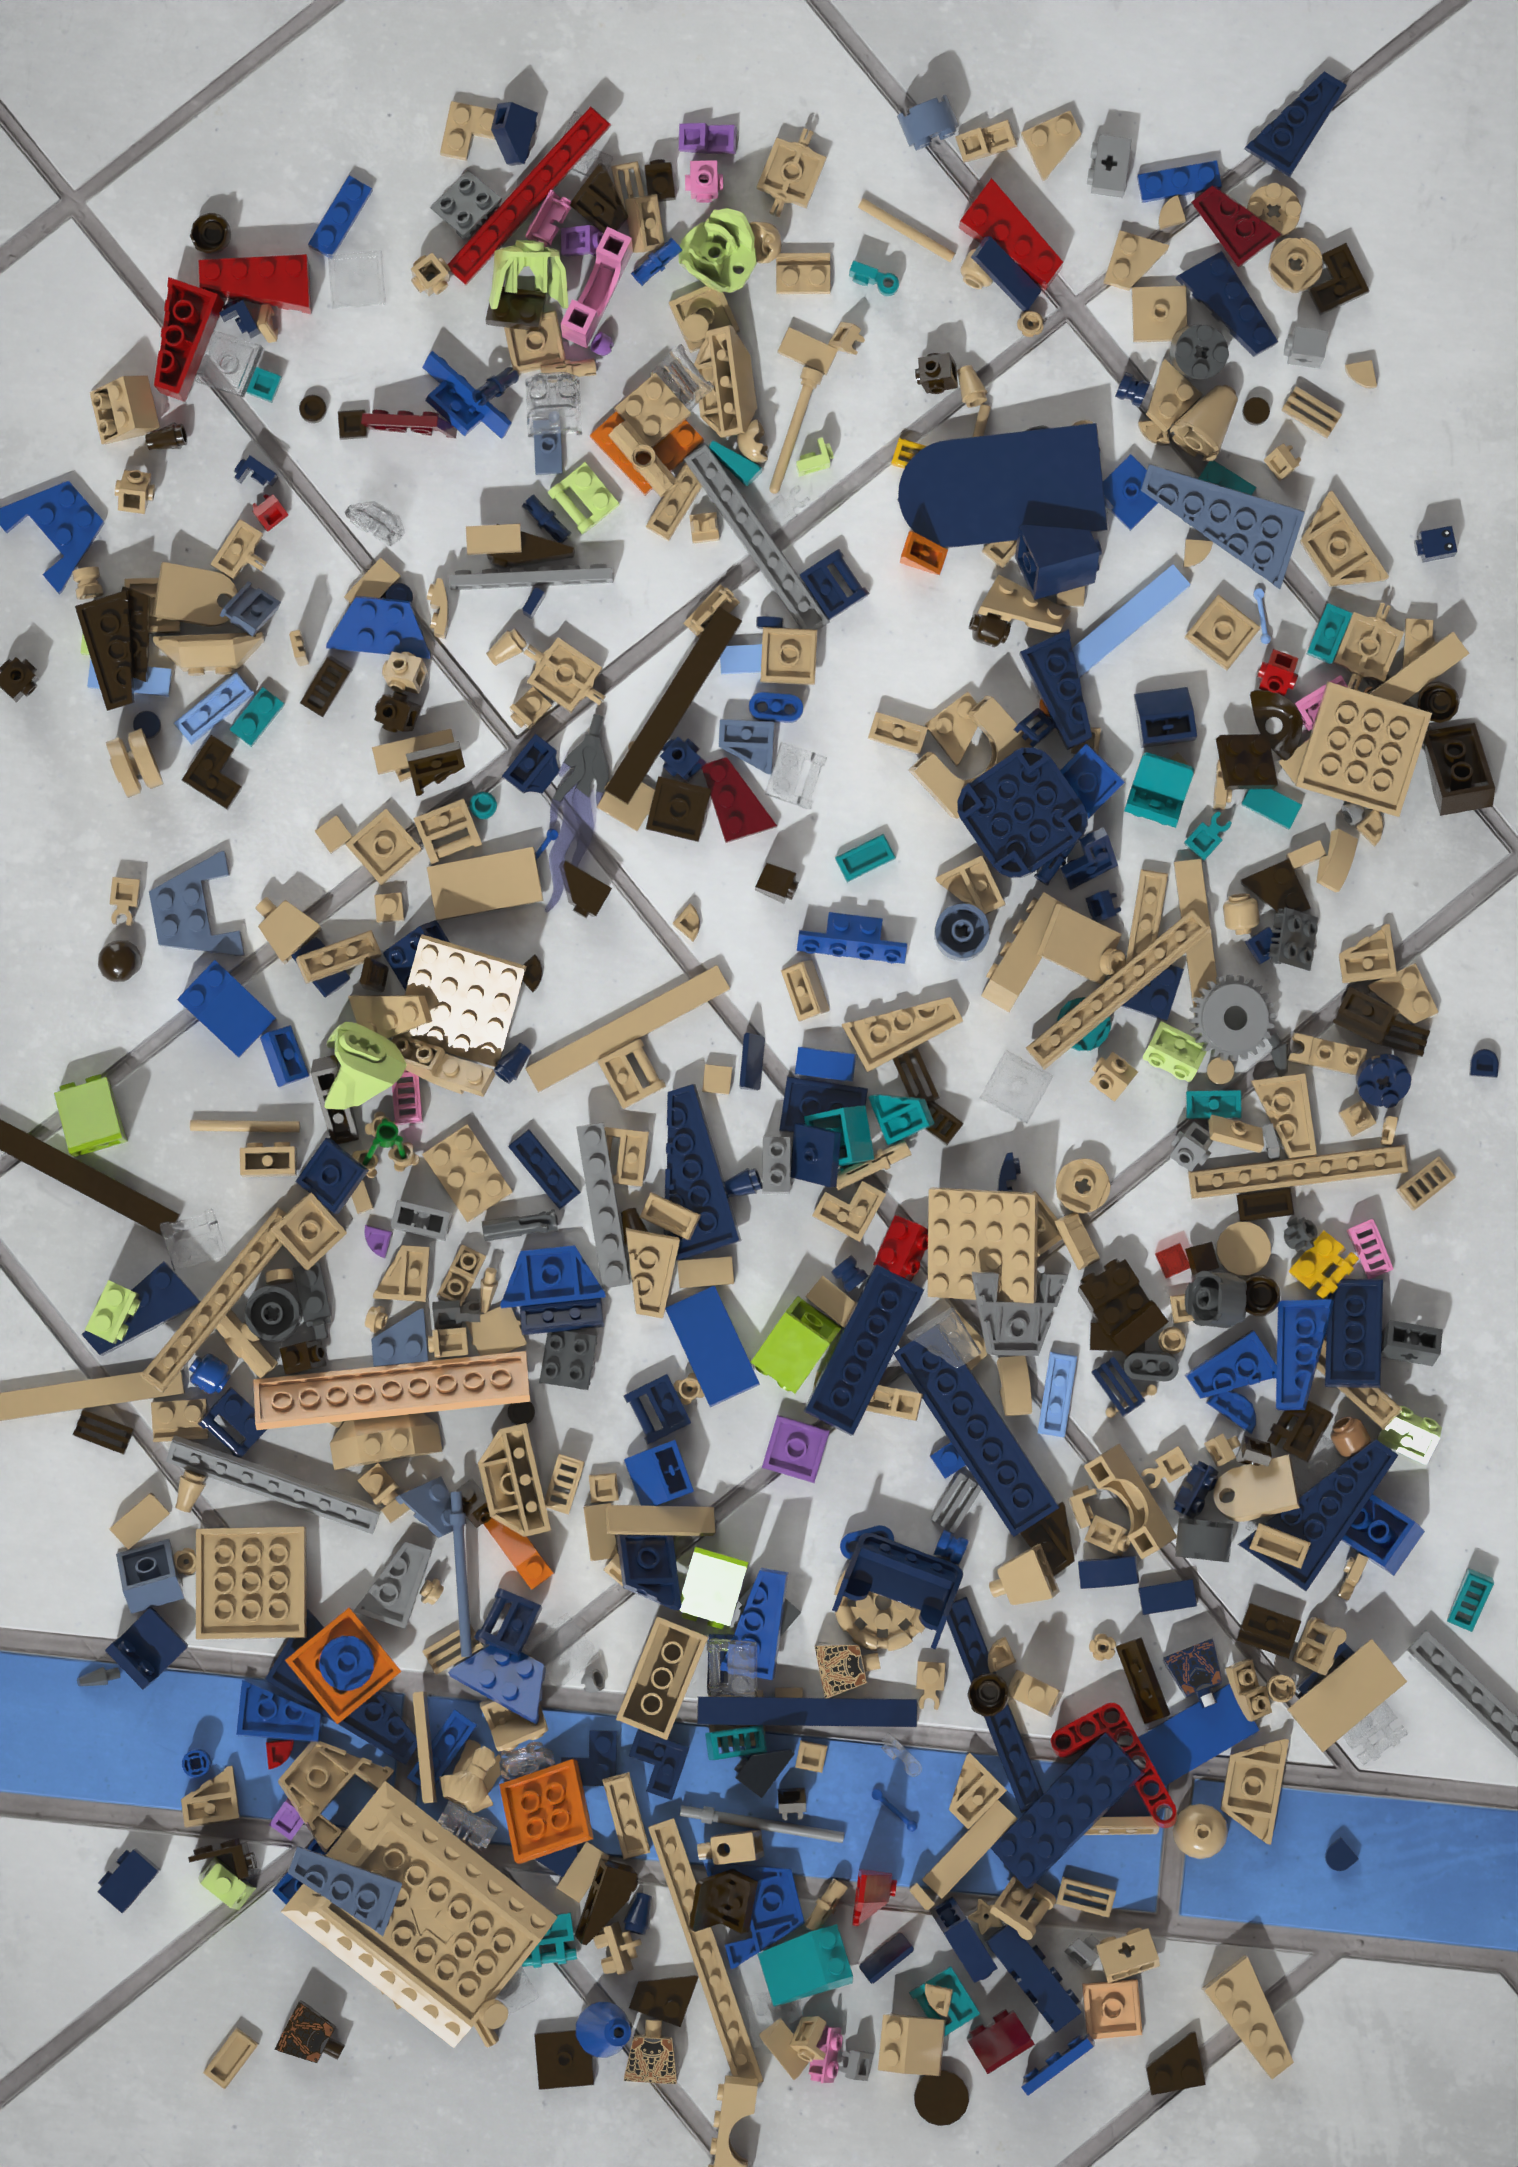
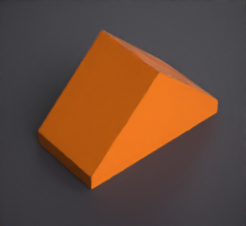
[900,531,948,575]

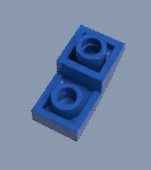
[795,1047,856,1081]

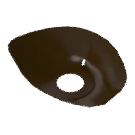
[1250,690,1303,761]

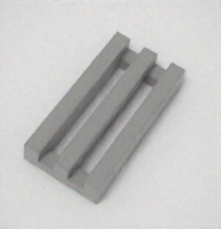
[931,1473,982,1534]

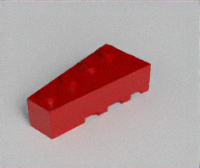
[959,178,1063,290]
[198,254,311,314]
[154,277,224,402]

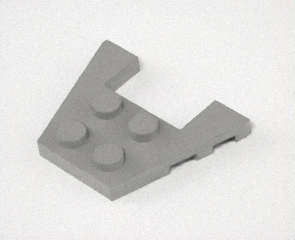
[972,1272,1068,1356]

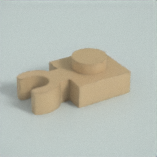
[1213,760,1232,810]
[110,877,141,926]
[1141,1446,1193,1489]
[1337,1553,1369,1601]
[916,1661,945,1710]

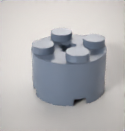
[897,95,959,151]
[934,904,990,961]

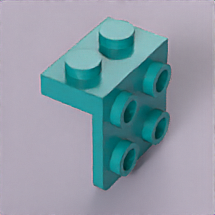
[1124,752,1194,828]

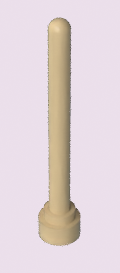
[769,367,823,494]

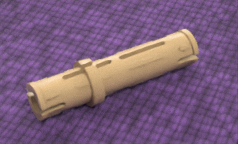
[836,1140,912,1191]

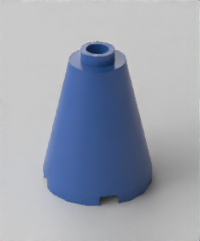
[576,2002,631,2058]

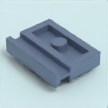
[220,581,281,637]

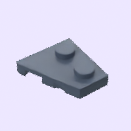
[718,719,774,774]
[371,1309,429,1367]
[395,1476,465,1538]

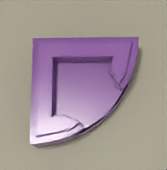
[364,1225,392,1258]

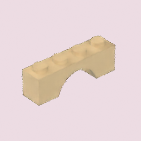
[1084,1443,1177,1559]
[708,2075,758,2167]

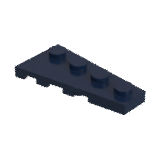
[1244,71,1347,177]
[1175,251,1278,357]
[1019,629,1092,750]

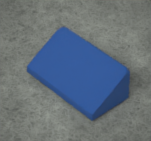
[260,1025,309,1087]

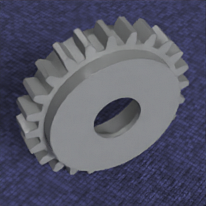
[1189,975,1276,1061]

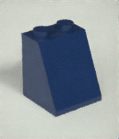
[1015,525,1102,600]

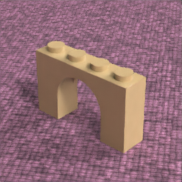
[909,696,1032,819]

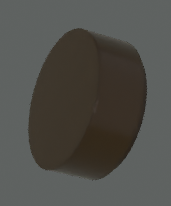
[299,395,327,423]
[1242,397,1270,426]

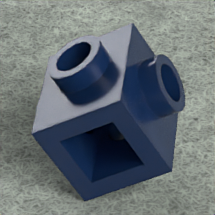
[660,737,706,782]

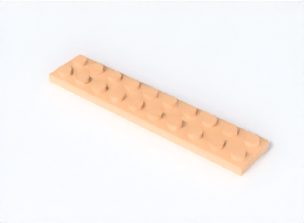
[253,1351,530,1430]

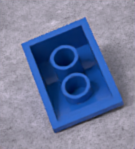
[177,960,276,1058]
[1341,1494,1425,1576]

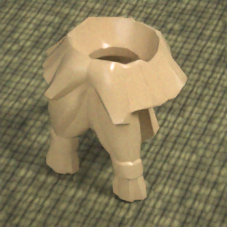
[439,1740,510,1813]

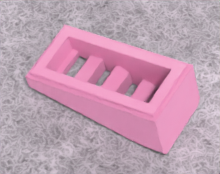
[392,1070,423,1125]
[1346,1219,1393,1279]

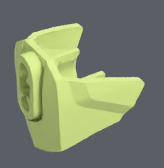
[678,208,757,293]
[489,240,568,309]
[324,1022,407,1110]

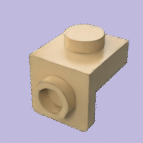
[428,1327,469,1358]

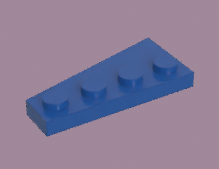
[1276,1299,1334,1410]
[719,1568,789,1680]

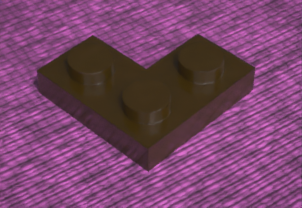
[1308,243,1370,315]
[182,735,242,810]

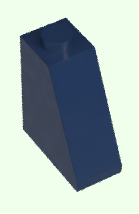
[930,1896,998,1983]

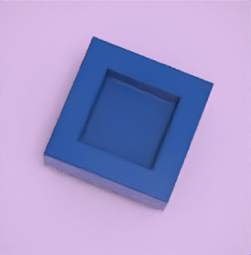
[930,1442,966,1479]

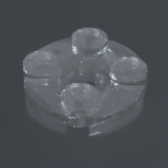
[499,1742,555,1780]

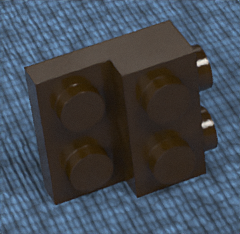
[1078,1258,1150,1337]

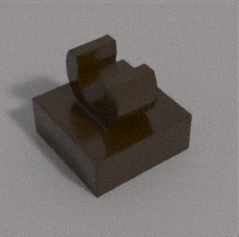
[777,1788,806,1820]

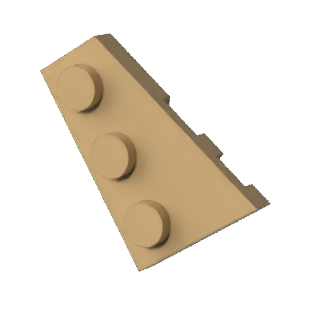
[978,574,1071,634]

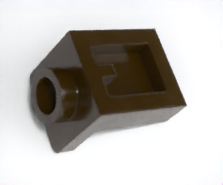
[645,159,675,202]
[1236,1435,1272,1466]

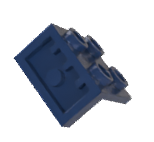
[383,920,450,991]
[105,1607,188,1690]

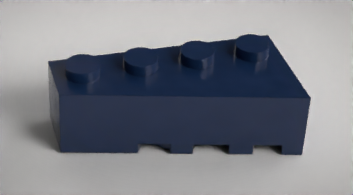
[81,1261,201,1356]
[985,1924,1082,2033]

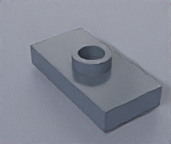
[533,419,563,475]

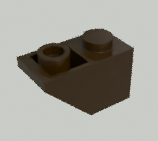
[755,863,799,904]

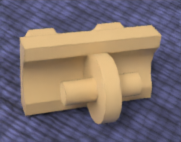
[593,1921,642,1975]

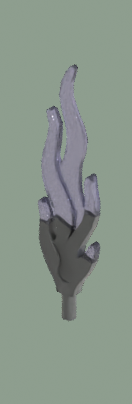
[545,714,609,913]

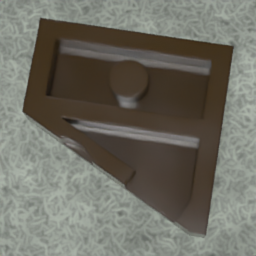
[570,163,628,234]
[1240,859,1311,913]
[1020,1502,1075,1576]
[629,1975,699,2027]
[1145,2031,1206,2095]

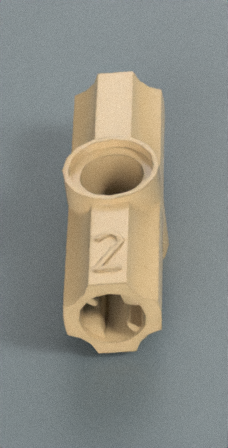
[608,420,679,498]
[216,1310,278,1379]

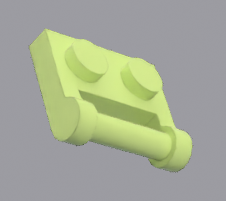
[548,462,619,534]

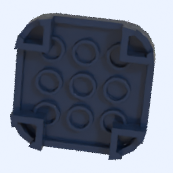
[957,747,1088,878]

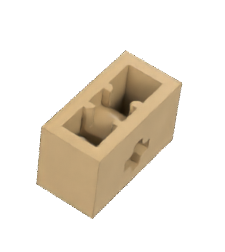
[1096,1928,1160,1983]

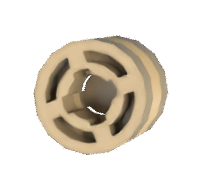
[72,567,103,600]
[1266,1674,1296,1703]

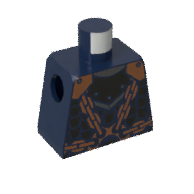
[1163,1639,1222,1709]

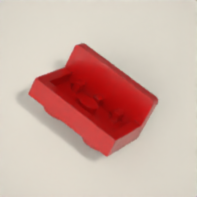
[873,1215,928,1281]

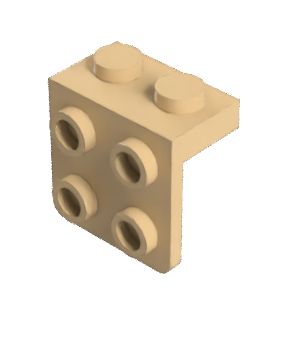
[479,1699,548,1751]

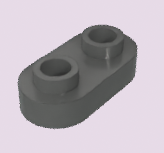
[1123,1350,1179,1382]

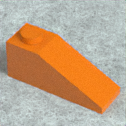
[484,1518,555,1590]

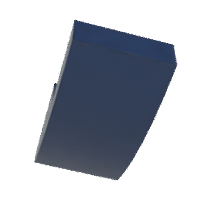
[997,1152,1021,1192]
[1078,1555,1139,1589]

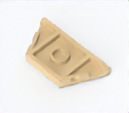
[1300,491,1389,587]
[1220,1739,1289,1845]

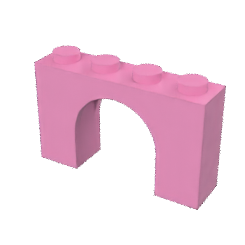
[561,227,633,349]

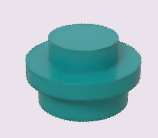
[470,792,497,819]

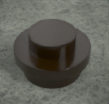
[508,1402,535,1425]

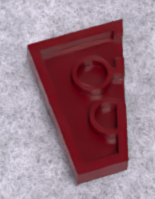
[361,409,457,438]
[702,757,777,843]

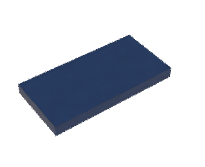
[1325,1279,1383,1388]

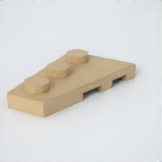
[348,995,433,1039]
[1250,1074,1317,1159]
[625,1228,680,1318]

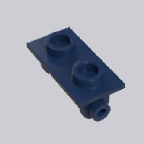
[1173,1461,1219,1519]

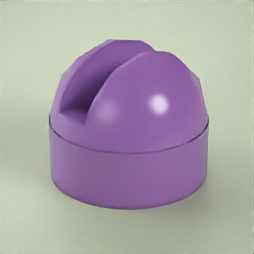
[590,332,614,356]

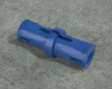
[631,238,683,286]

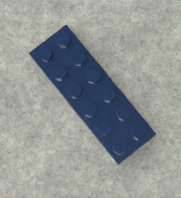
[803,1264,925,1436]
[991,1733,1145,1889]

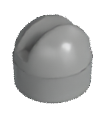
[1342,803,1365,826]
[581,1669,605,1693]

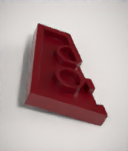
[1191,186,1283,267]

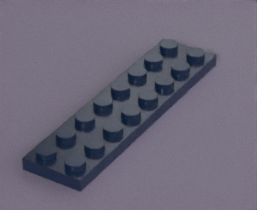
[893,1323,1060,1537]

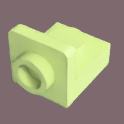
[796,437,834,477]

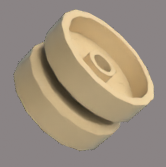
[106,728,164,798]

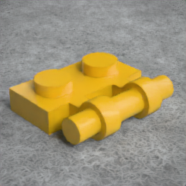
[1289,1230,1359,1300]

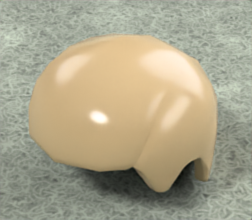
[749,222,782,263]
[737,419,768,464]

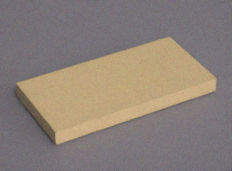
[427,847,544,921]
[1287,1639,1407,1752]

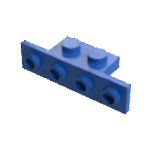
[422,351,512,439]
[797,912,907,964]

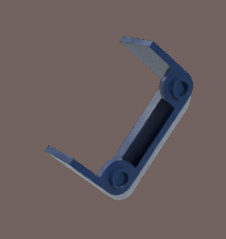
[832,1533,963,1650]

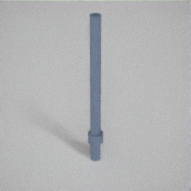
[449,1491,472,1657]

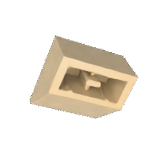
[90,375,160,444]

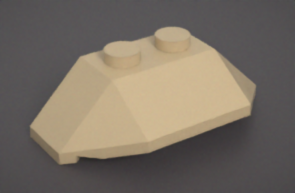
[694,325,757,438]
[153,632,264,676]
[330,1413,443,1470]
[478,1423,551,1537]

